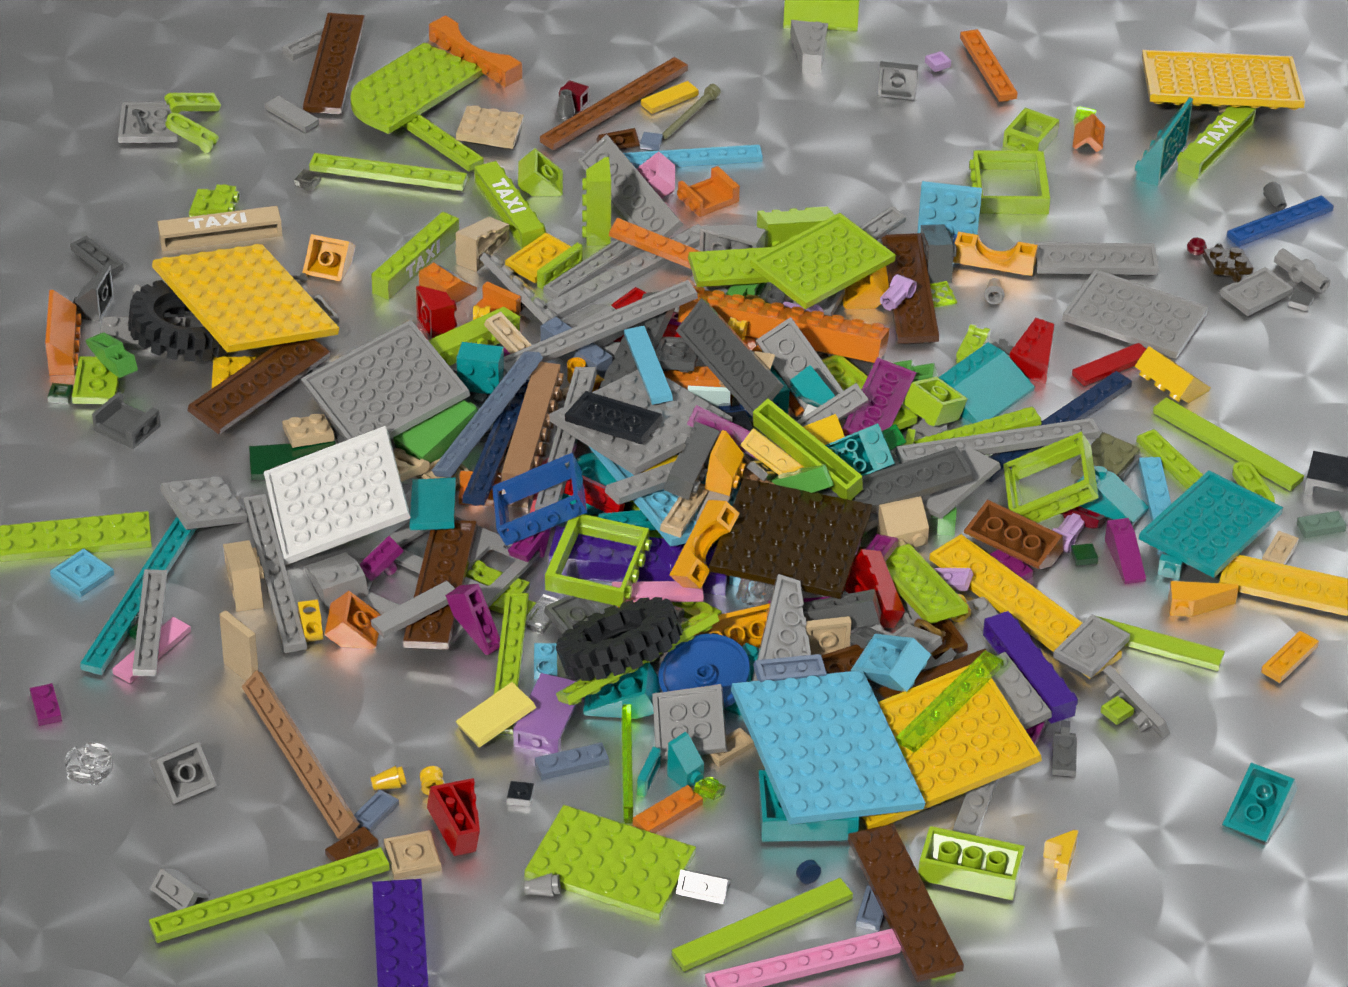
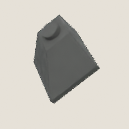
[73,264,114,322]

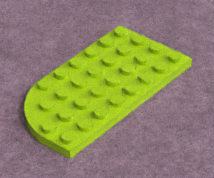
[350,43,483,134]

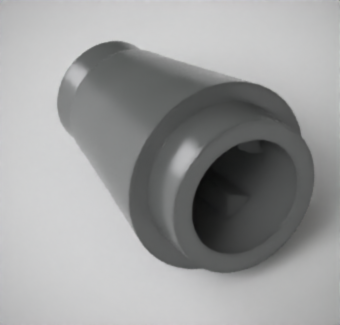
[556,89,575,119]
[1263,181,1287,211]

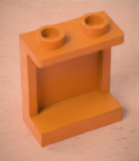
[677,166,740,217]

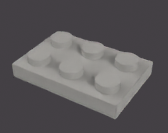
[1220,267,1293,316]
[1053,614,1130,678]

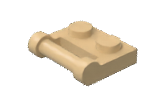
[393,448,430,482]

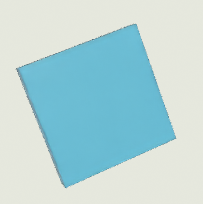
[50,549,114,597]

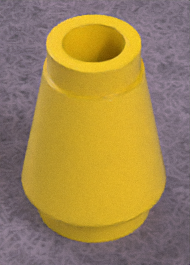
[370,765,407,791]

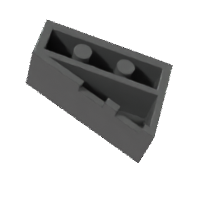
[921,224,956,284]
[664,421,720,500]

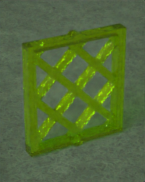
[930,281,957,307]

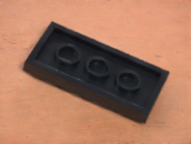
[565,391,662,445]

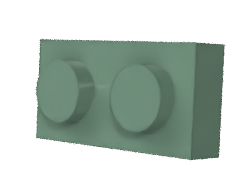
[1297,511,1347,538]

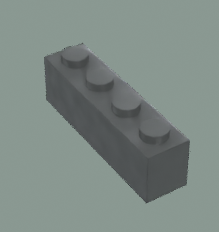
[802,589,881,630]

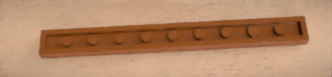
[540,57,688,151]

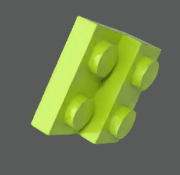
[189,184,240,217]

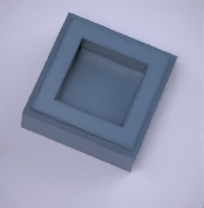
[640,132,663,151]

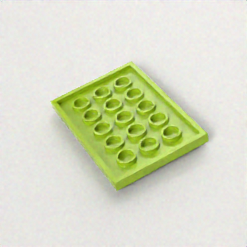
[750,213,896,309]
[525,805,696,920]

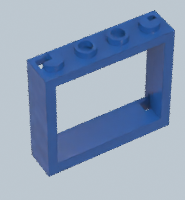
[492,453,587,546]

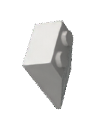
[699,225,766,251]
[562,303,625,348]
[304,552,369,610]

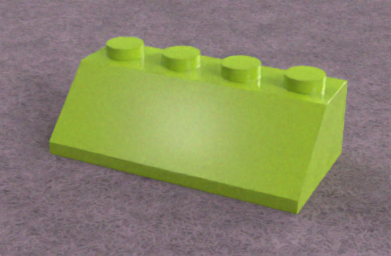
[783,0,859,31]
[582,157,611,246]
[918,826,1025,900]

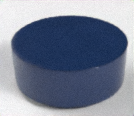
[796,860,821,884]

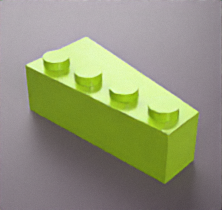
[757,206,835,247]

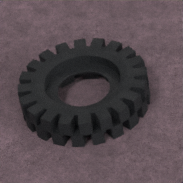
[128,280,226,361]
[556,597,683,681]

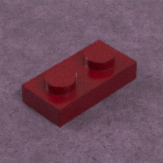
[1061,506,1106,529]

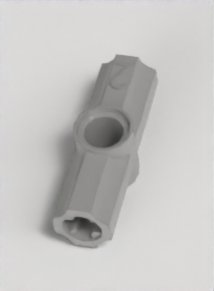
[1274,248,1331,294]

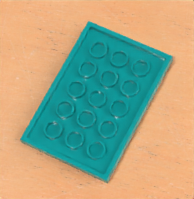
[1138,470,1283,578]

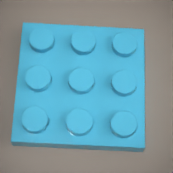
[917,181,982,238]

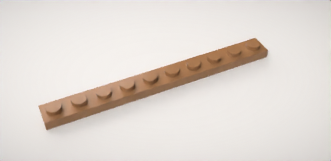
[241,670,359,840]

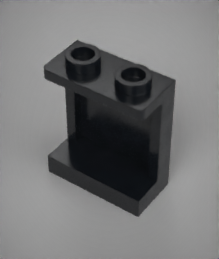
[1304,451,1348,496]

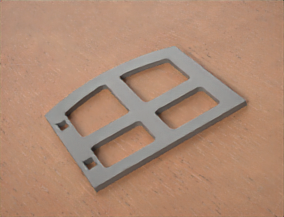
[360,516,540,645]

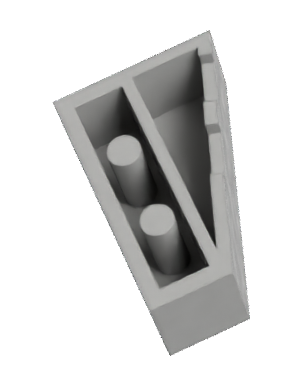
[790,20,828,74]

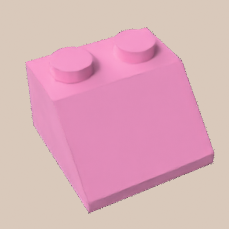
[637,151,675,198]

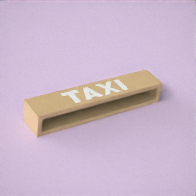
[157,206,282,252]

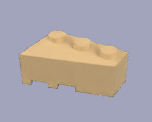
[455,217,510,272]
[223,540,264,612]

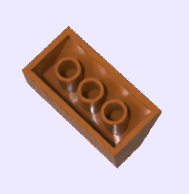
[964,499,1064,569]

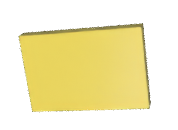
[455,682,536,747]

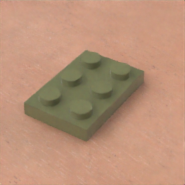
[1071,432,1140,477]

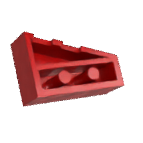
[1009,317,1054,384]
[845,549,905,628]
[427,778,480,856]

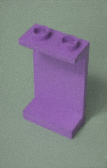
[513,673,585,754]

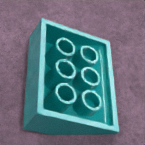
[1135,97,1193,187]
[938,342,1035,424]
[758,770,859,842]

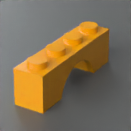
[953,231,1038,276]
[669,500,740,589]

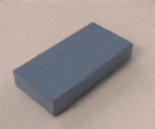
[354,790,399,833]
[856,885,884,931]

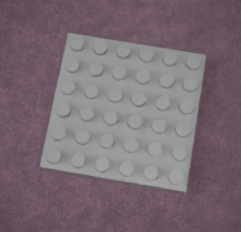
[301,320,470,440]
[549,370,732,475]

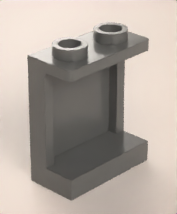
[92,392,161,449]

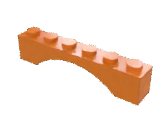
[429,15,522,88]

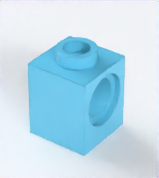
[534,643,557,679]

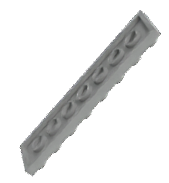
[578,134,683,238]

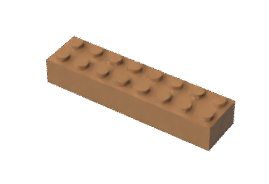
[501,362,564,508]

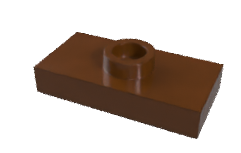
[325,827,379,862]

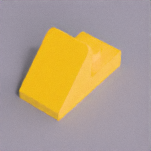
[1043,830,1078,881]

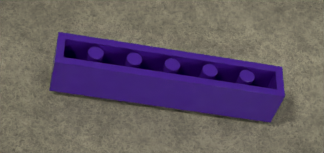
[983,611,1078,724]

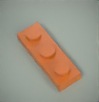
[633,785,703,834]

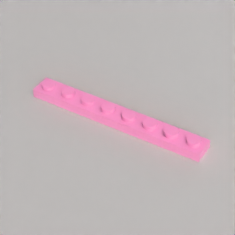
[705,929,901,987]

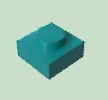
[1158,554,1183,580]

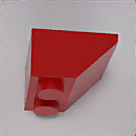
[416,285,457,339]

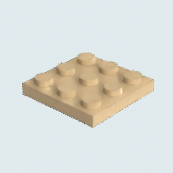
[456,105,524,149]

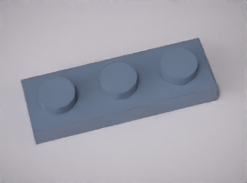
[753,654,826,682]
[535,742,609,780]

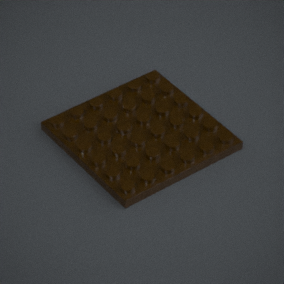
[709,478,872,599]

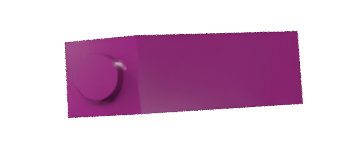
[1105,518,1146,584]
[445,583,500,655]

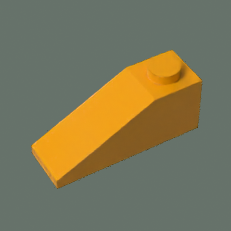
[1168,581,1238,617]

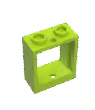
[1003,108,1060,151]

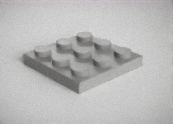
[118,102,180,144]
[160,476,248,530]
[652,684,727,760]

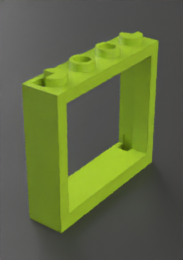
[969,150,1050,214]
[1003,431,1099,523]
[545,514,652,607]

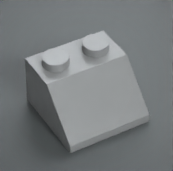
[149,742,217,804]

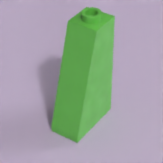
[393,400,478,463]

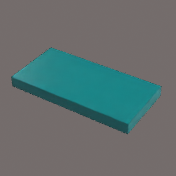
[409,477,456,531]

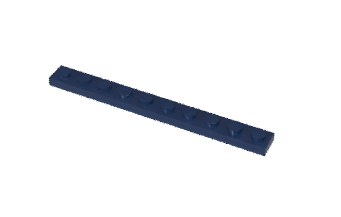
[987,371,1132,482]
[463,379,529,506]

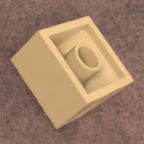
[877,496,929,548]

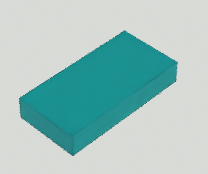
[637,747,661,797]

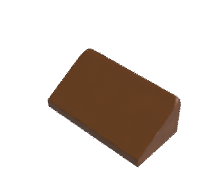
[596,128,640,150]

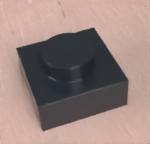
[507,781,534,807]

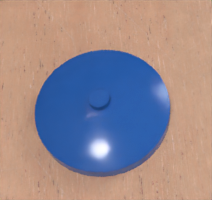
[658,634,751,709]

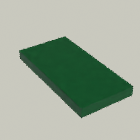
[249,440,336,480]

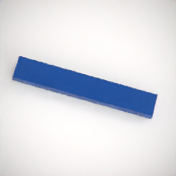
[1226,195,1334,247]

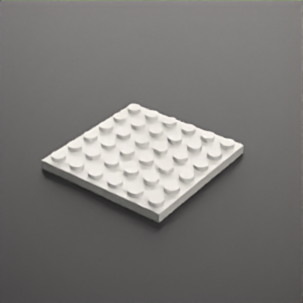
[264,426,411,565]

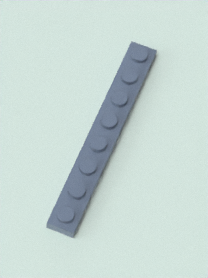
[431,351,543,477]

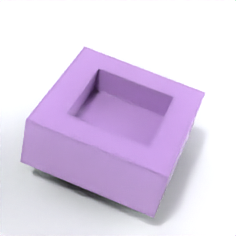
[925,51,951,72]

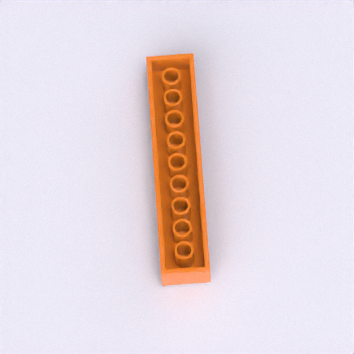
[677,286,890,363]

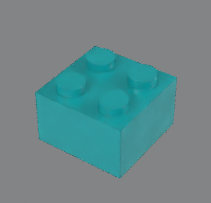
[457,342,504,394]

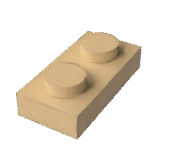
[1262,531,1299,565]

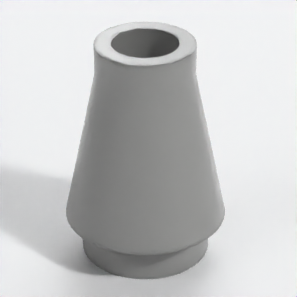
[984,278,1004,304]
[524,873,561,897]

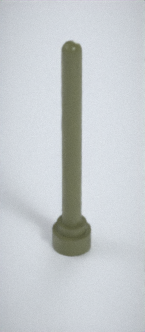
[662,84,721,140]

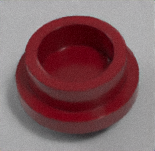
[1187,237,1207,256]

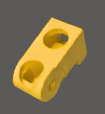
[298,599,323,642]

